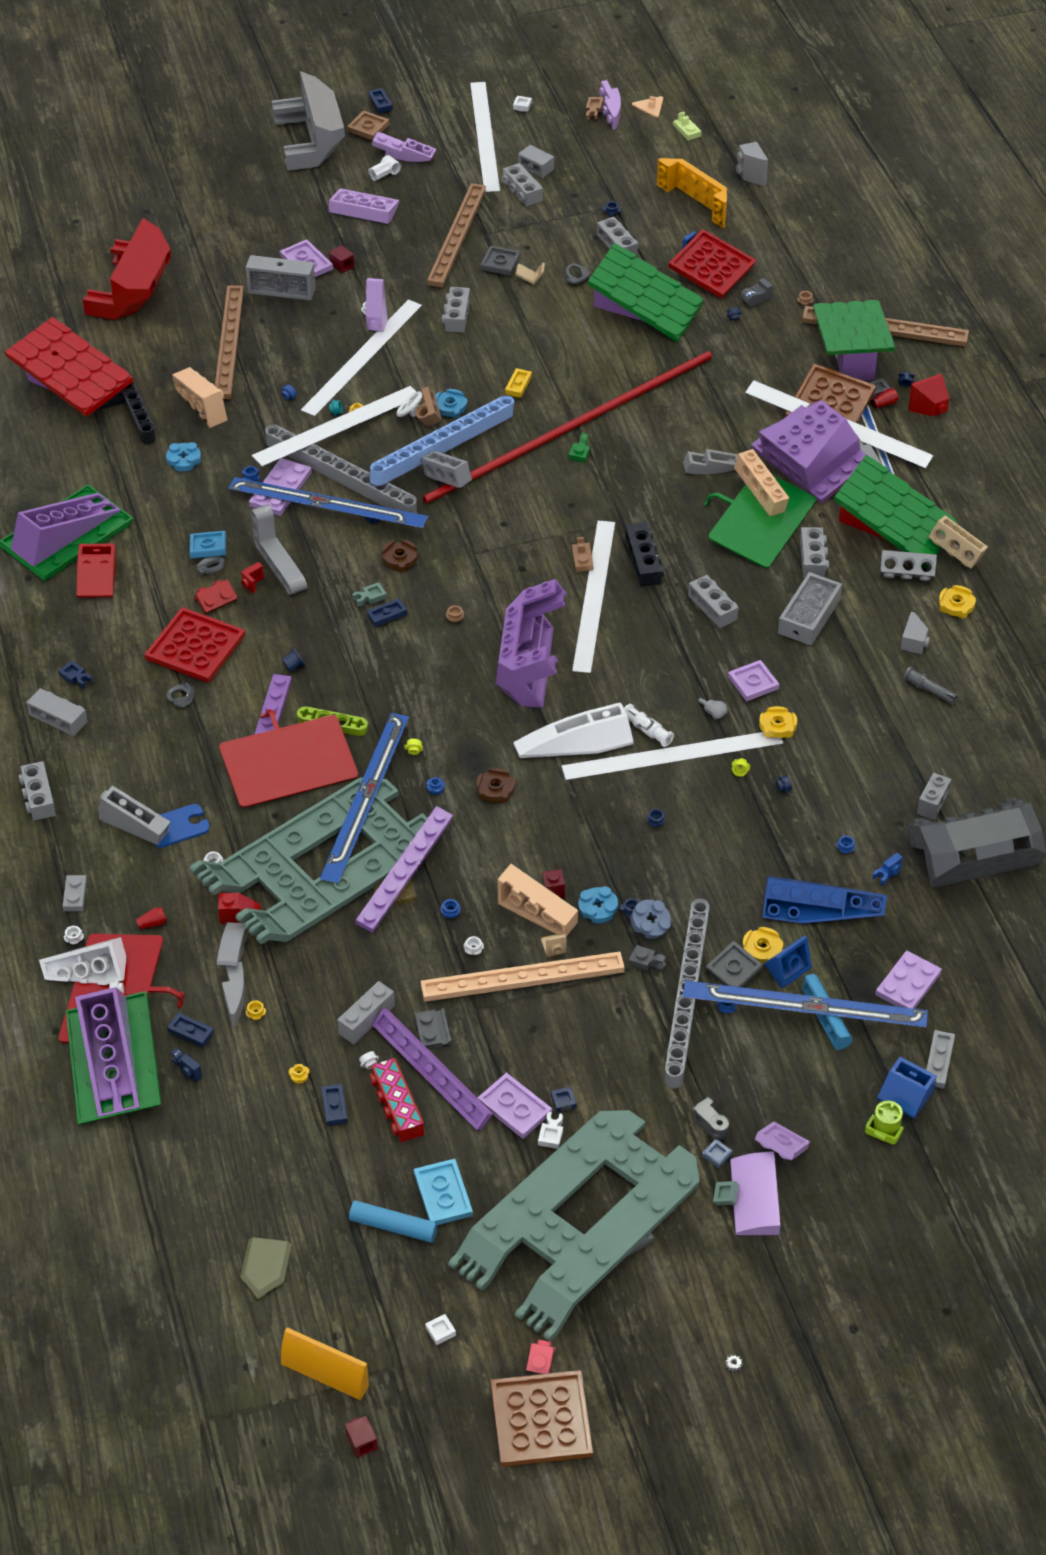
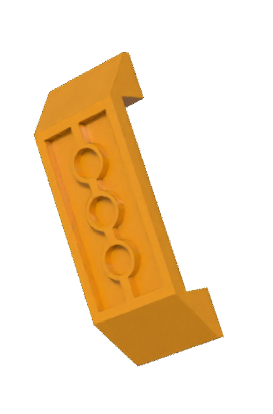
[657,158,727,228]

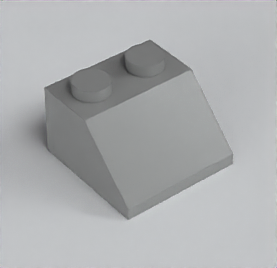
[736,142,768,186]

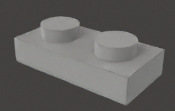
[63,875,87,911]

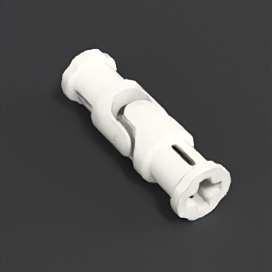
[624,704,674,747]

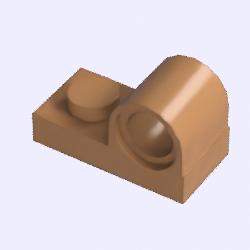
[415,387,442,427]

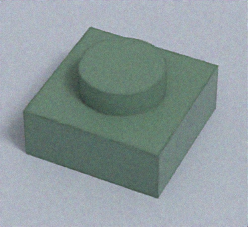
[713,1181,739,1206]

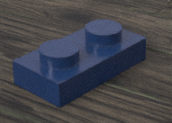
[368,88,393,113]
[367,598,407,627]
[167,1012,214,1048]
[321,1084,348,1126]

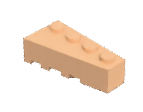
[172,367,227,428]
[498,864,578,936]

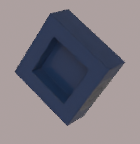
[551,1087,577,1113]

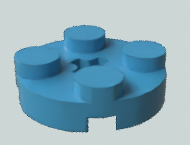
[435,389,467,418]
[166,442,201,471]
[578,886,618,924]

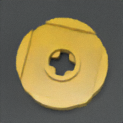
[939,585,976,618]
[759,706,797,738]
[742,927,783,964]

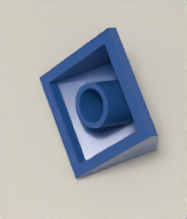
[764,936,812,989]

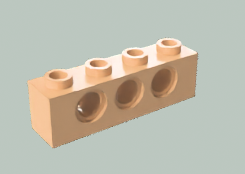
[734,449,789,517]

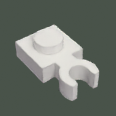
[538,1112,563,1149]

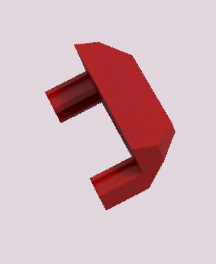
[82,218,171,320]

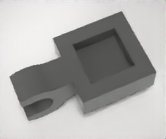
[629,945,666,971]

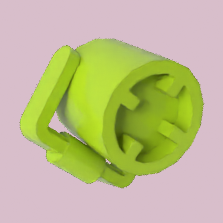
[865,1100,904,1144]

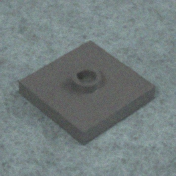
[480,246,521,276]
[706,941,763,988]

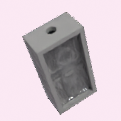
[246,255,316,300]
[778,572,842,646]

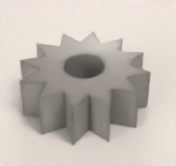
[725,1354,743,1373]

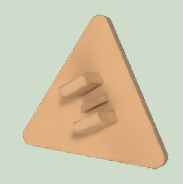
[632,96,663,118]

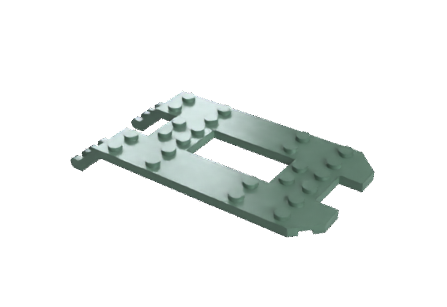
[189,777,432,944]
[448,1110,699,1342]

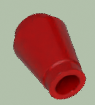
[872,388,899,409]
[136,907,167,930]

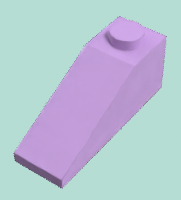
[366,278,388,331]

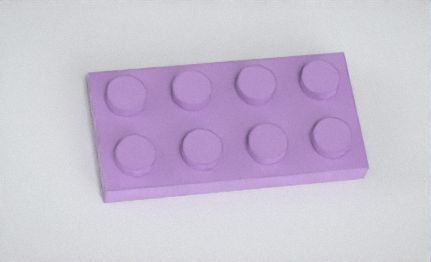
[249,458,312,516]

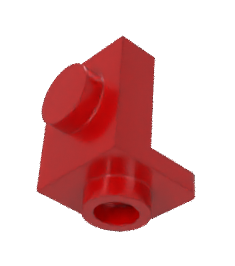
[241,562,264,593]

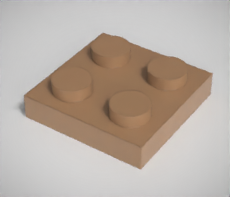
[347,110,390,140]

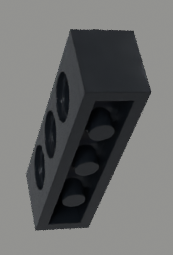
[625,522,664,587]

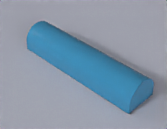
[802,974,853,1051]
[349,1200,437,1243]

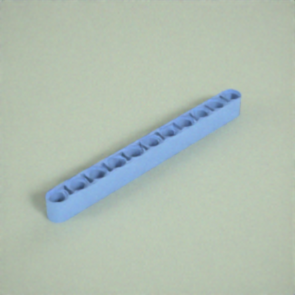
[370,396,514,486]

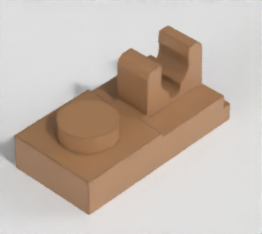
[572,537,594,572]

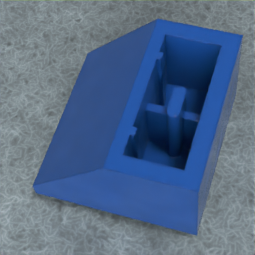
[877,1057,937,1119]

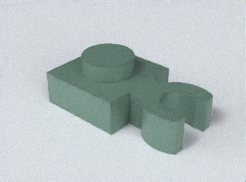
[352,582,387,607]

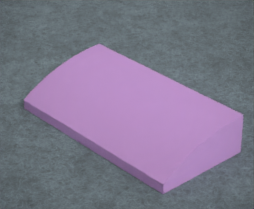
[329,188,399,224]
[730,1152,780,1235]

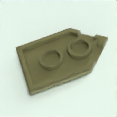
[240,1237,292,1300]

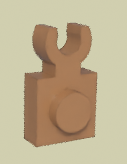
[586,97,604,120]

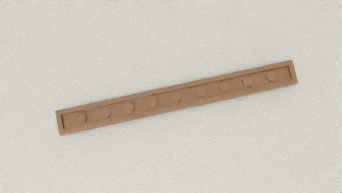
[427,183,486,288]
[215,286,244,399]
[802,306,969,347]

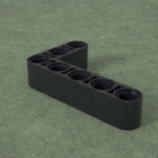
[96,381,156,445]

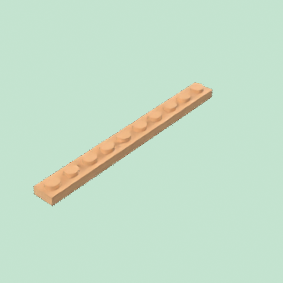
[421,952,625,1002]

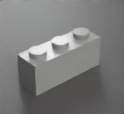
[26,688,88,736]
[337,981,395,1045]

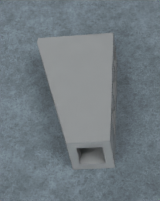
[98,785,170,845]

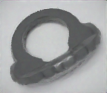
[565,263,590,284]
[197,556,225,576]
[166,682,195,708]

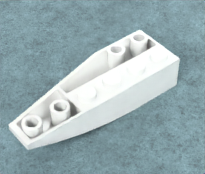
[513,703,633,758]

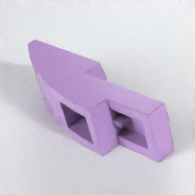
[599,80,621,130]
[372,132,436,162]

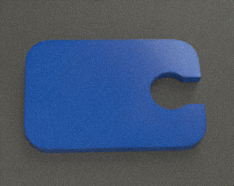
[154,804,210,848]

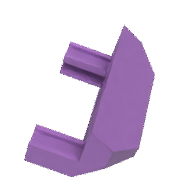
[496,579,567,708]

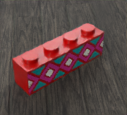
[369,1058,424,1143]

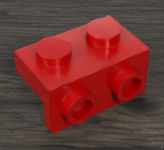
[193,579,237,614]

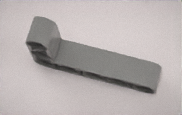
[251,504,307,595]

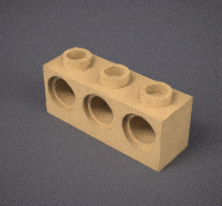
[928,516,988,568]

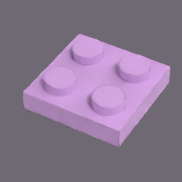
[728,660,779,701]
[755,1122,810,1160]

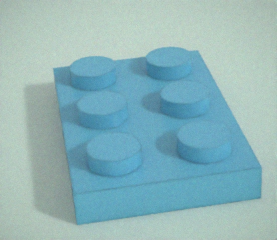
[414,1159,473,1225]

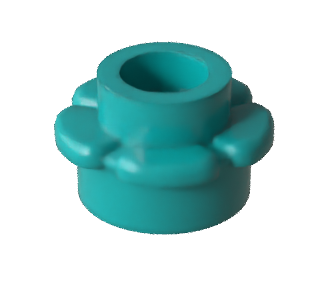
[329,400,343,416]

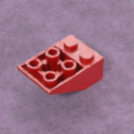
[77,544,118,597]

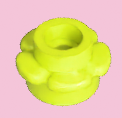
[404,739,423,755]
[731,758,750,776]

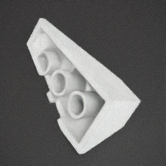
[39,937,126,985]

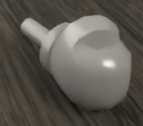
[698,698,727,720]

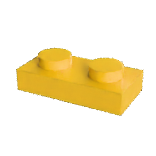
[505,368,532,398]

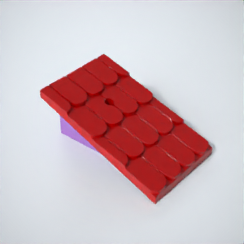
[5,317,133,417]

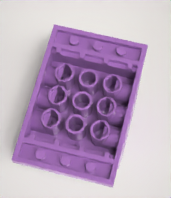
[751,400,867,504]

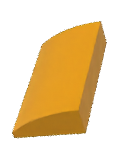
[281,1328,369,1400]

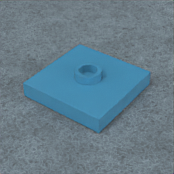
[190,531,226,559]

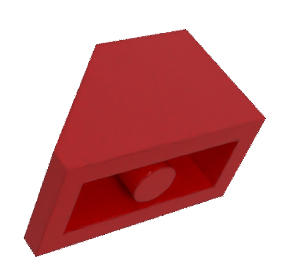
[218,893,260,924]

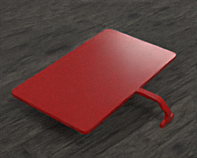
[219,709,358,808]
[58,934,185,1043]

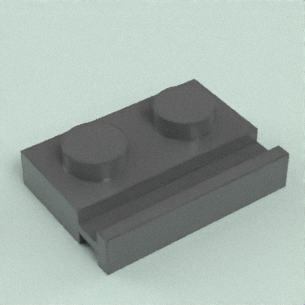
[415,1008,451,1050]

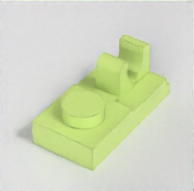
[673,111,701,141]

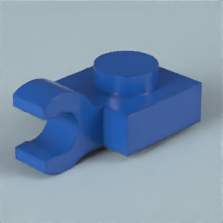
[872,853,903,886]

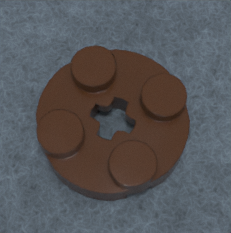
[382,540,418,572]
[476,768,515,803]

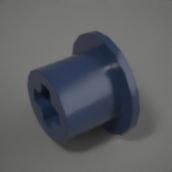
[281,647,306,672]

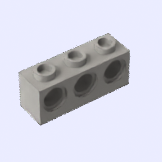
[502,163,543,207]
[597,217,639,255]
[442,287,470,332]
[421,450,472,488]
[800,527,829,578]
[880,550,937,581]
[688,575,739,629]
[19,761,56,821]

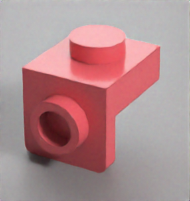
[526,1339,556,1374]

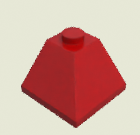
[908,374,950,416]

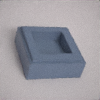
[702,1139,732,1168]

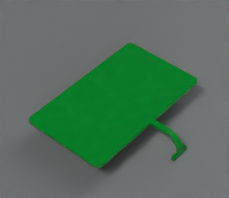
[703,475,816,568]

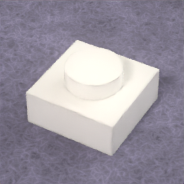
[513,96,532,112]
[425,1314,456,1345]

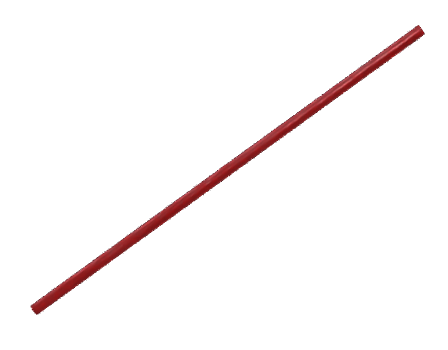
[422,351,712,504]

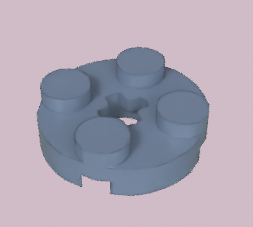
[630,900,671,939]

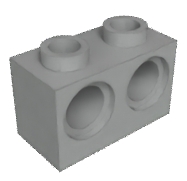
[917,773,951,820]

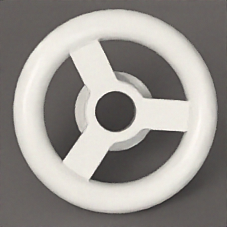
[396,391,423,417]

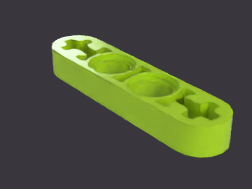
[297,707,368,736]

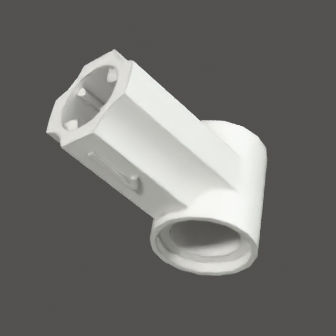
[368,155,401,181]

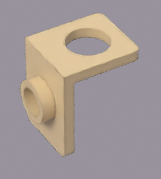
[515,262,545,285]
[541,934,567,957]

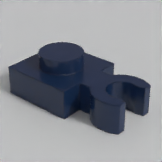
[58,661,92,689]
[170,1048,202,1082]

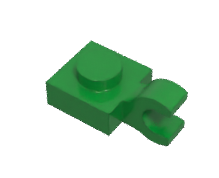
[569,433,590,463]

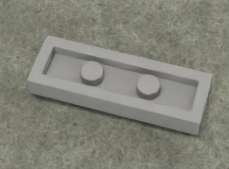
[926,1030,955,1089]

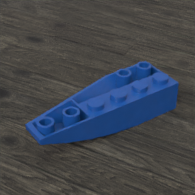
[762,876,887,923]

